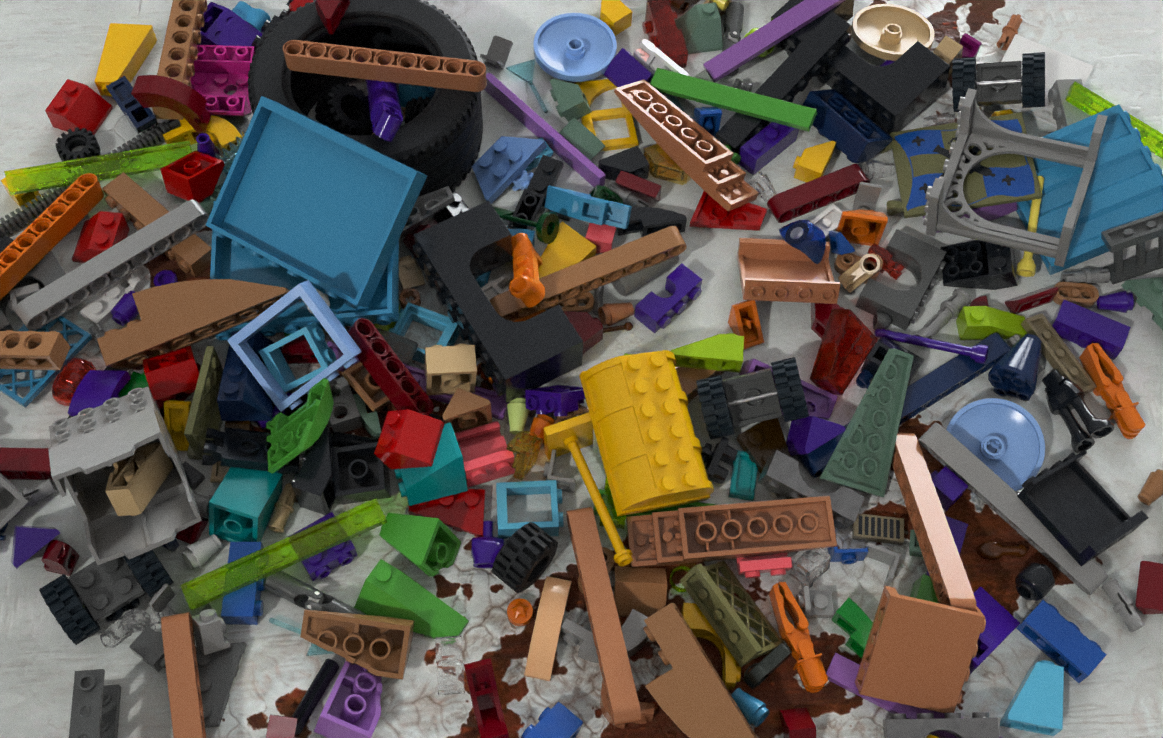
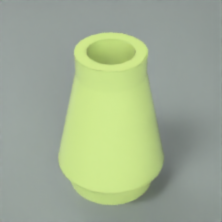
[507,398,530,435]

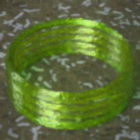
[670,566,691,592]

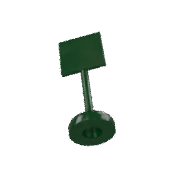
[493,207,559,244]

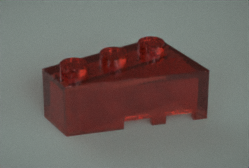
[642,0,688,68]
[810,309,878,395]

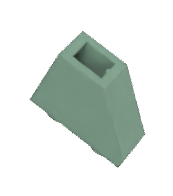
[549,79,592,122]

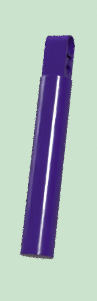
[366,79,403,142]

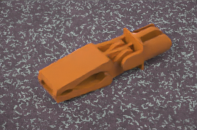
[1079,343,1145,439]
[769,582,828,693]

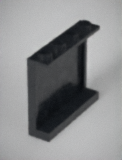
[1017,450,1149,567]

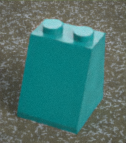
[393,422,468,506]
[209,467,283,542]

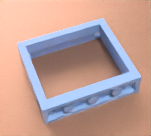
[227,280,362,412]

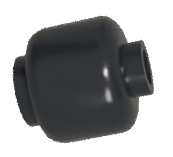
[1015,562,1055,601]

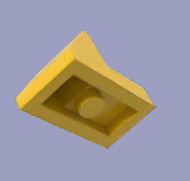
[164,400,192,451]

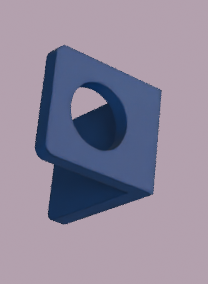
[828,533,868,564]

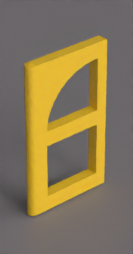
[574,79,638,152]

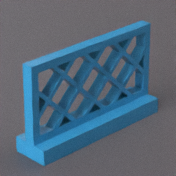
[0,316,92,408]

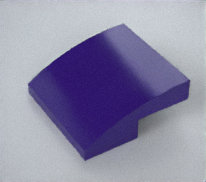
[68,370,131,416]

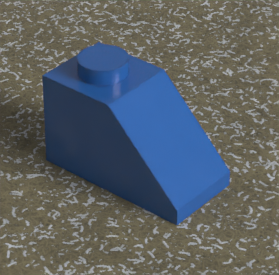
[693,107,722,139]

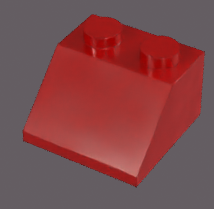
[45,79,113,135]
[160,150,225,203]
[72,211,130,263]
[142,346,199,401]
[374,409,445,470]

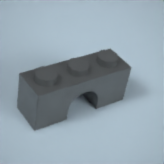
[129,585,212,672]

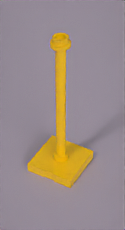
[543,412,633,566]

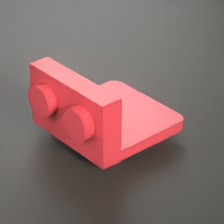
[736,553,792,578]

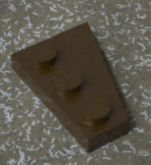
[736,418,791,498]

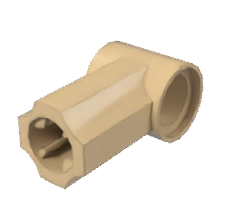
[838,253,883,293]

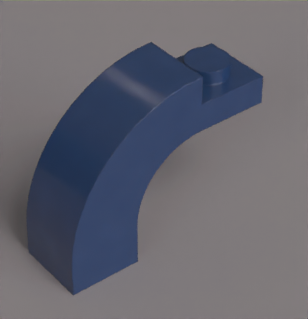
[106,76,158,134]

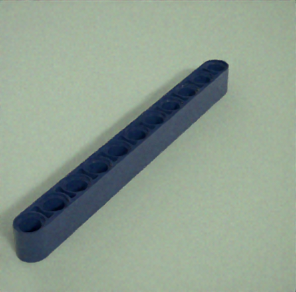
[798,332,1011,478]

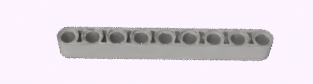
[15,200,209,330]
[918,422,1108,595]

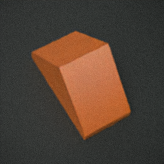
[728,300,764,349]

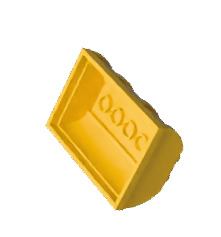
[579,350,714,517]

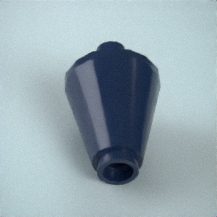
[988,334,1042,401]

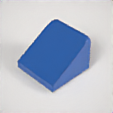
[829,230,855,255]

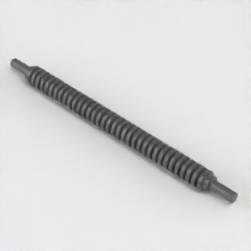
[0,117,184,239]

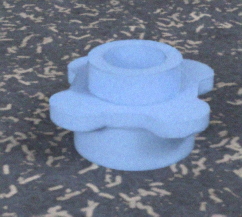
[512,170,534,191]

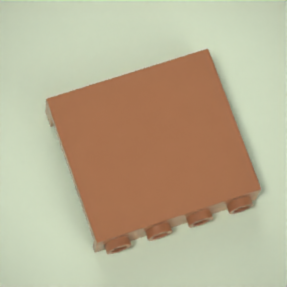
[737,238,840,304]
[855,585,986,713]

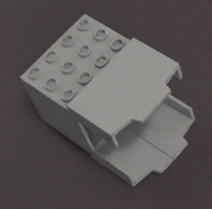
[48,387,202,565]

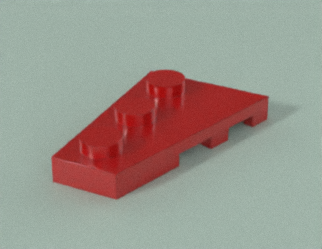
[690,191,767,231]
[408,489,485,537]

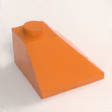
[836,209,888,247]

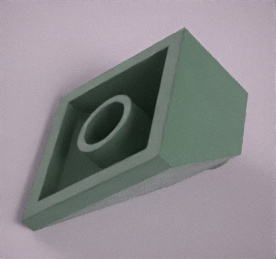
[674,2,723,55]

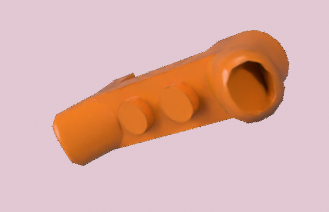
[509,233,545,308]

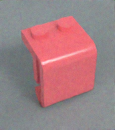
[455,421,515,488]

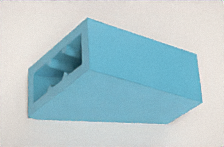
[1000,660,1064,736]

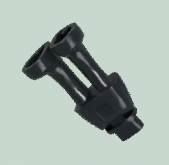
[1042,370,1114,453]

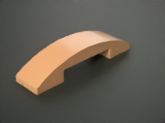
[524,576,572,681]

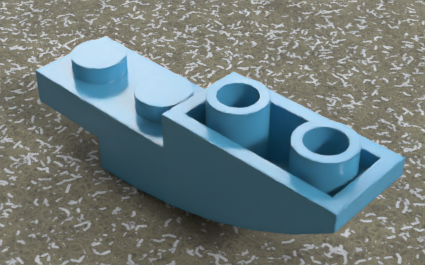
[544,185,632,229]

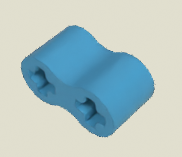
[231,1,271,33]
[398,83,436,107]

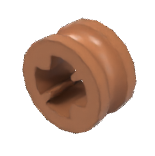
[399,288,421,309]

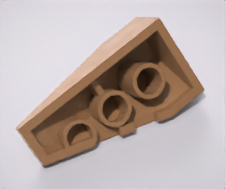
[300,610,415,680]

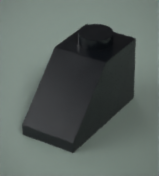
[598,146,650,181]

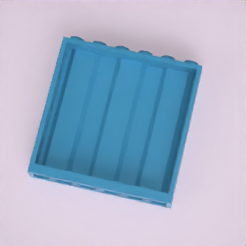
[1016,104,1163,275]

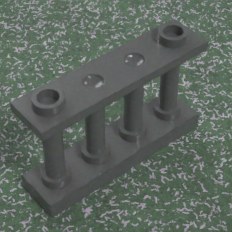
[1101,211,1163,284]
[69,669,121,738]

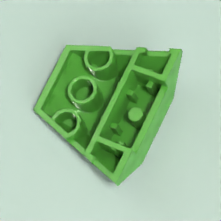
[266,378,334,474]

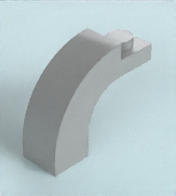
[561,609,649,663]

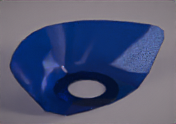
[778,220,826,264]

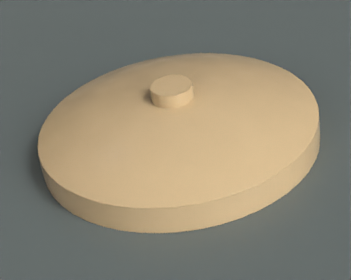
[851,4,934,61]

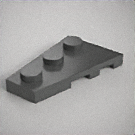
[196,642,247,728]

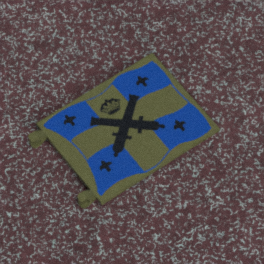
[879,112,1042,219]

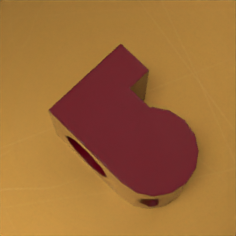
[41,540,80,576]

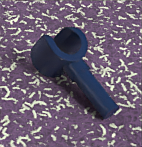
[856,370,873,389]

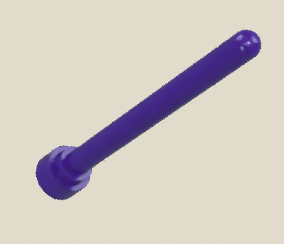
[874,329,989,364]

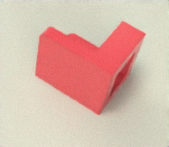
[585,223,616,254]

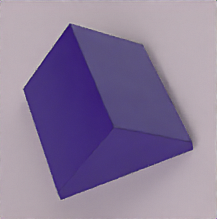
[603,48,654,87]
[786,416,846,455]
[11,525,60,569]

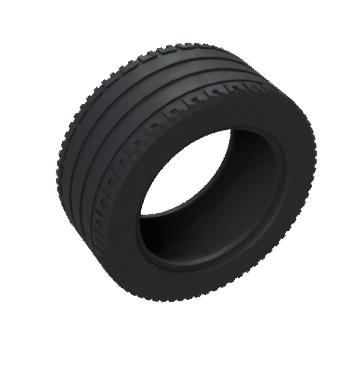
[248,0,483,197]

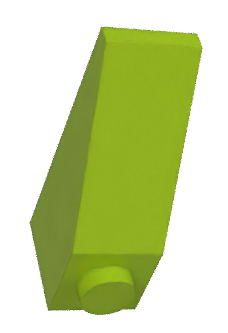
[956,306,1028,340]
[671,333,744,373]

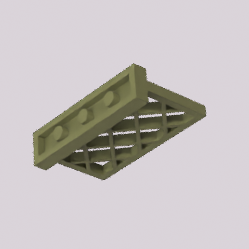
[184,346,224,460]
[680,561,785,667]

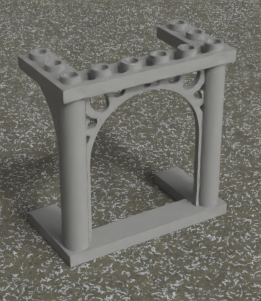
[923,88,1108,267]

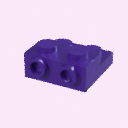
[525,385,586,417]
[287,512,357,581]

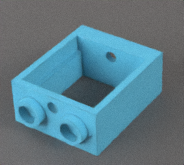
[386,302,460,364]
[258,322,336,392]
[496,480,564,539]

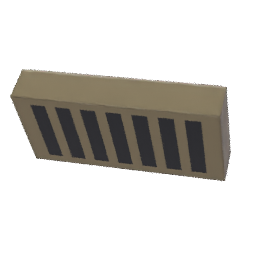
[852,513,904,545]

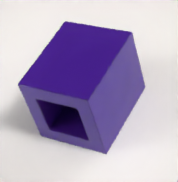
[931,466,968,511]

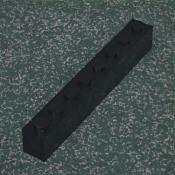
[716,11,852,154]

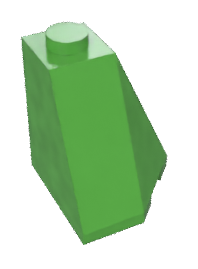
[379,513,461,577]

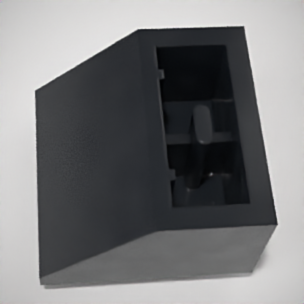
[861,336,925,385]

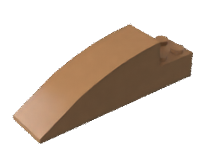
[97,279,301,371]
[643,603,757,738]

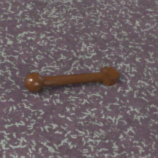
[603,322,633,333]

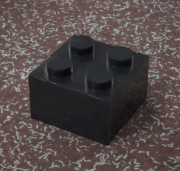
[332,442,391,505]

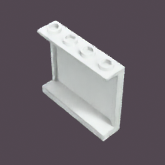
[1001,34,1093,127]

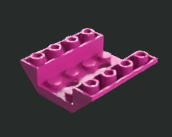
[190,45,255,116]

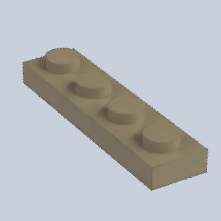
[1021,313,1097,394]

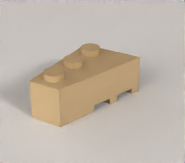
[105,442,174,516]

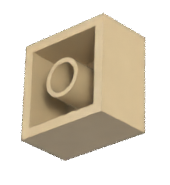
[424,343,477,395]

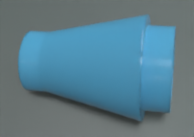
[731,688,770,727]

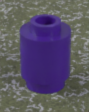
[110,291,139,326]

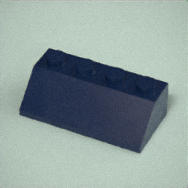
[802,89,893,163]
[217,331,283,421]

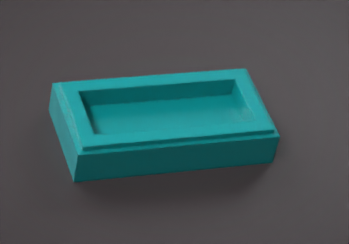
[729,450,758,501]

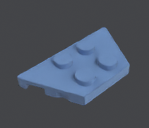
[472,136,547,204]

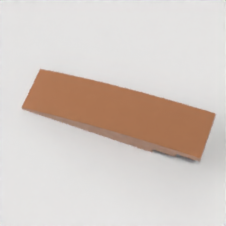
[614,79,759,212]
[626,496,837,567]

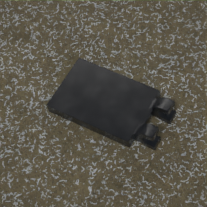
[202,427,300,474]

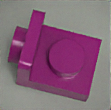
[959,33,981,58]

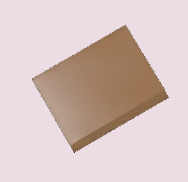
[342,361,391,413]
[442,387,492,433]
[614,566,667,617]

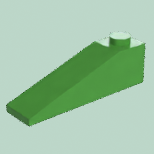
[354,559,469,643]

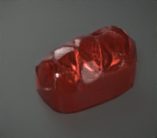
[52,358,97,406]

